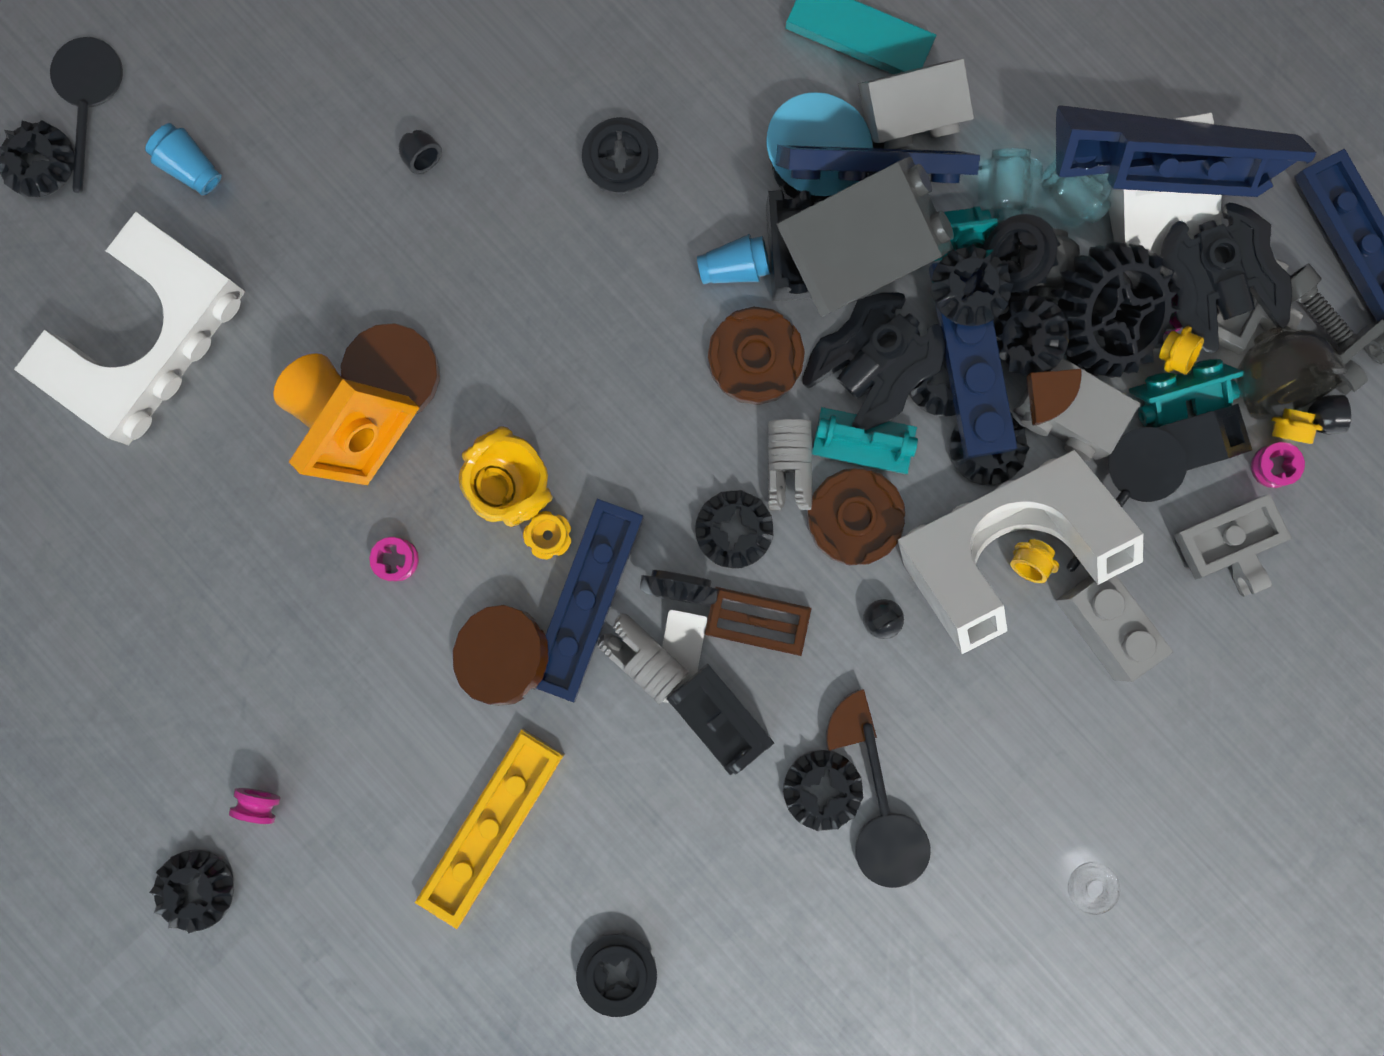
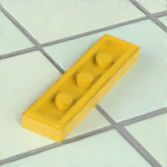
[415,729,565,929]

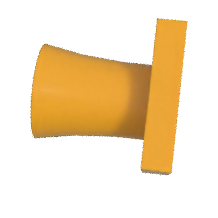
[273,353,420,486]

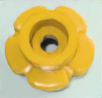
[1159,326,1204,375]
[1271,408,1323,444]
[523,511,571,560]
[1010,539,1059,583]

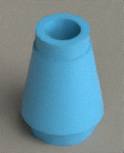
[145,123,222,196]
[697,234,771,284]

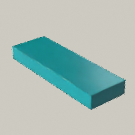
[785,0,937,74]

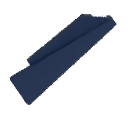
[1056,105,1317,197]

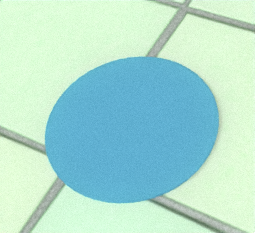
[766,92,873,196]

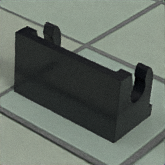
[766,190,814,301]
[666,663,774,775]

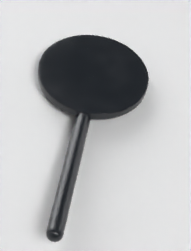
[50,37,123,194]
[1066,427,1187,572]
[855,723,931,888]

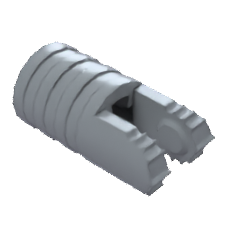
[768,419,812,511]
[597,613,689,705]

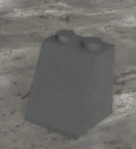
[776,157,954,317]

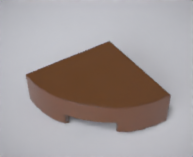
[1027,369,1082,426]
[826,689,877,750]

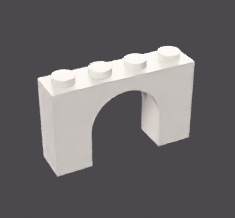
[14,212,245,446]
[898,450,1144,654]

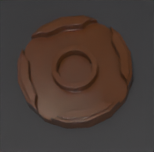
[708,306,805,405]
[340,323,440,415]
[807,468,905,566]
[453,605,549,706]

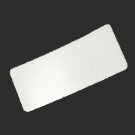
[662,610,707,703]

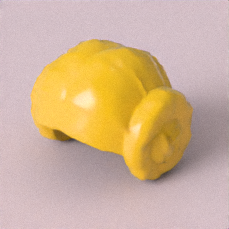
[459,426,553,527]

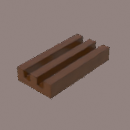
[705,586,812,656]

